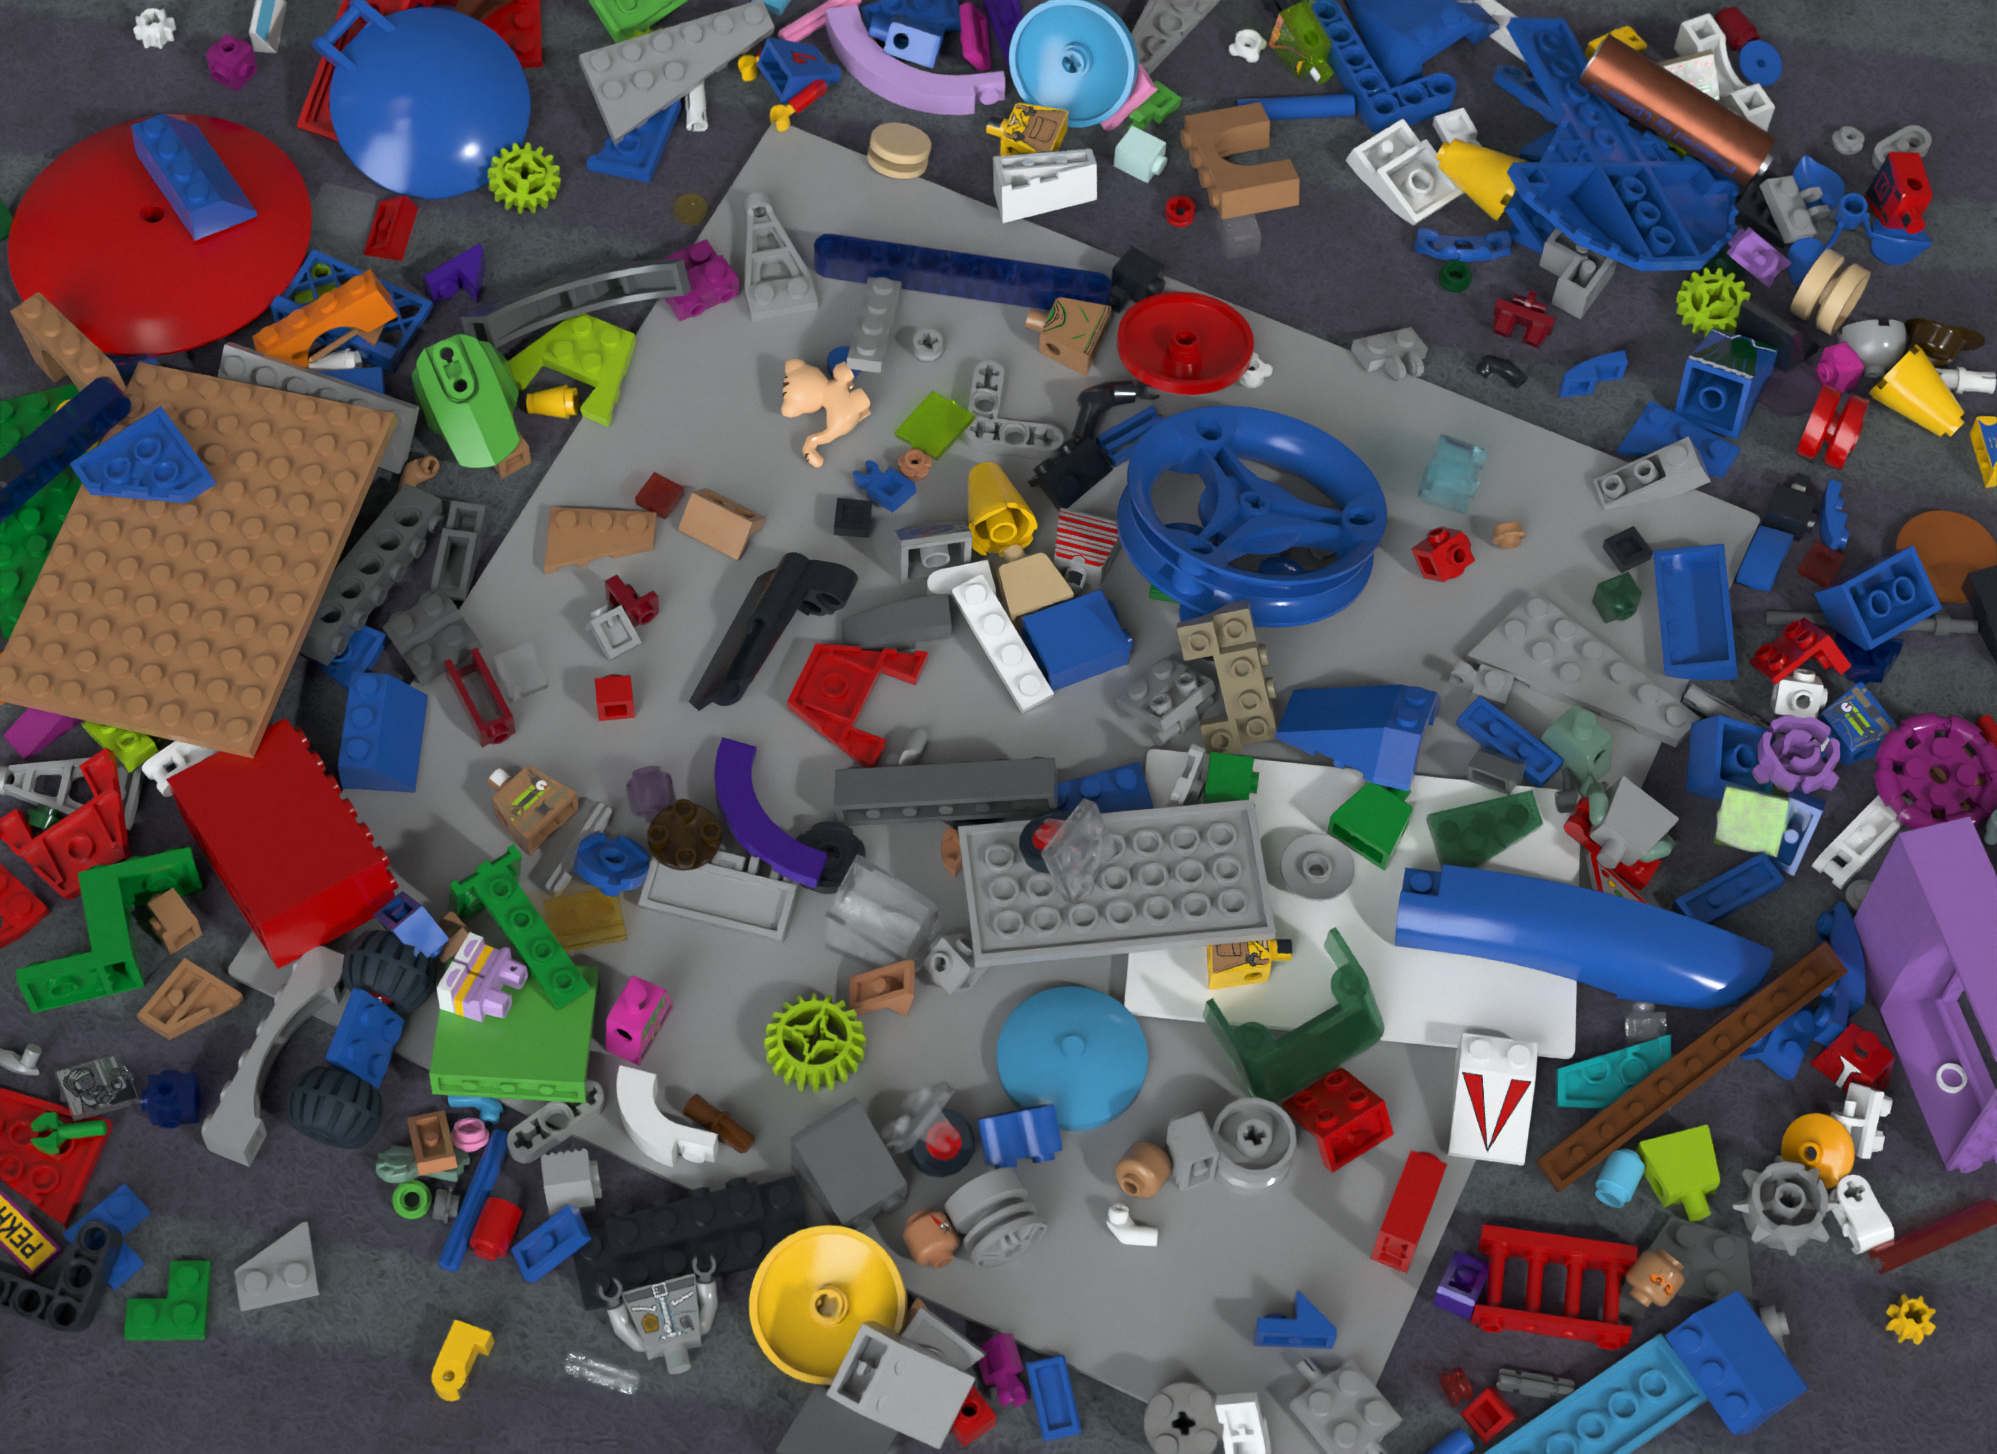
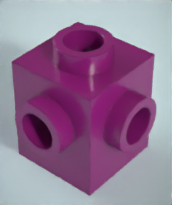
[206,33,258,92]

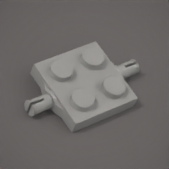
[1289,1356,1402,1454]

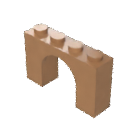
[1180,102,1300,220]
[10,292,126,432]

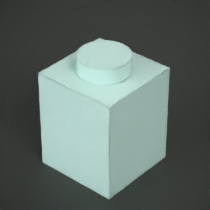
[1114,126,1168,183]

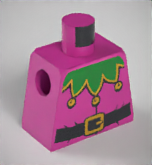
[606,976,673,1066]

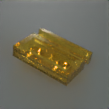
[543,890,627,952]

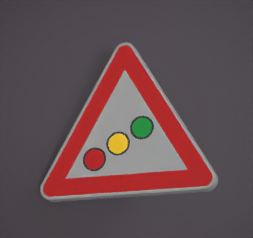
[1586,852,1649,905]

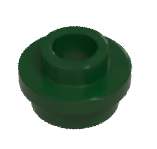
[1438,260,1472,293]
[27,804,62,830]

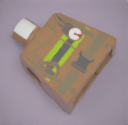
[488,766,579,856]

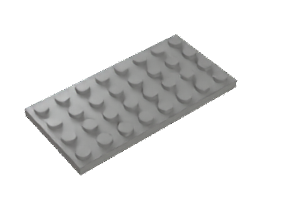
[958,799,1276,968]

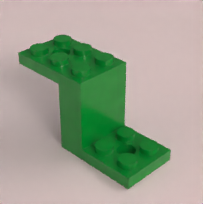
[15,847,204,1013]

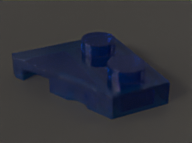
[1834,633,1904,684]

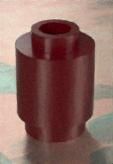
[1714,6,1760,53]

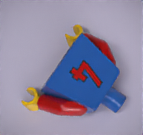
[738,38,841,132]

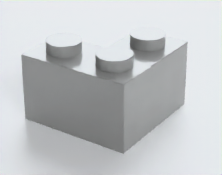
[1539,228,1617,320]

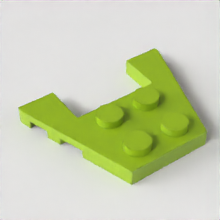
[508,313,637,427]

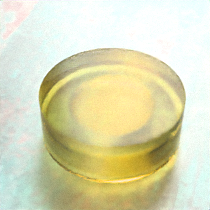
[674,193,708,225]

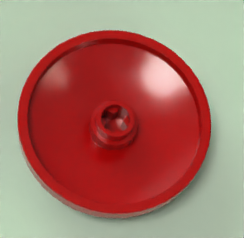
[1117,292,1254,395]

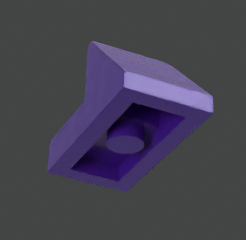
[423,243,486,304]
[1433,1250,1489,1320]

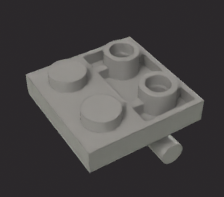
[1114,656,1216,746]

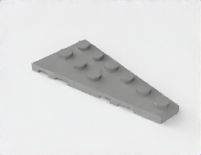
[579,0,774,146]
[1465,590,1700,747]

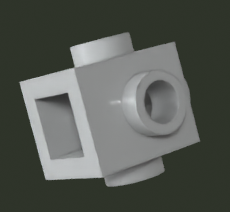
[922,933,989,995]

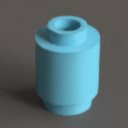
[1595,1148,1645,1208]

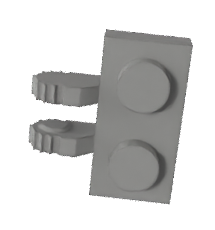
[1760,176,1830,243]
[1351,327,1428,381]

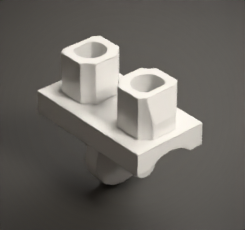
[1831,1082,1893,1159]

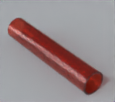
[1869,1198,1997,1275]

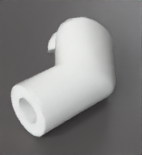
[1106,1203,1158,1247]

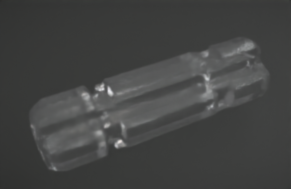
[564,1351,641,1395]

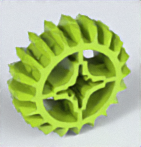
[763,992,866,1094]

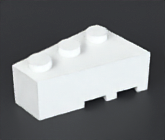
[993,149,1097,223]

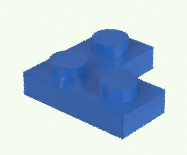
[63,1183,151,1291]

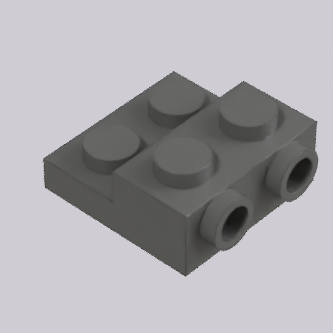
[382,588,483,686]

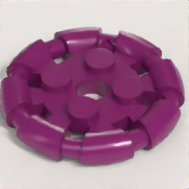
[1874,712,1997,830]

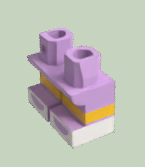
[437,932,528,1022]

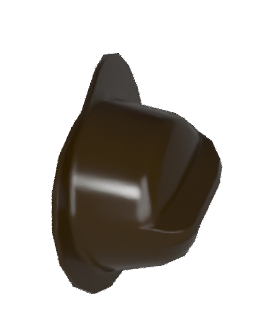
[1904,318,1985,367]

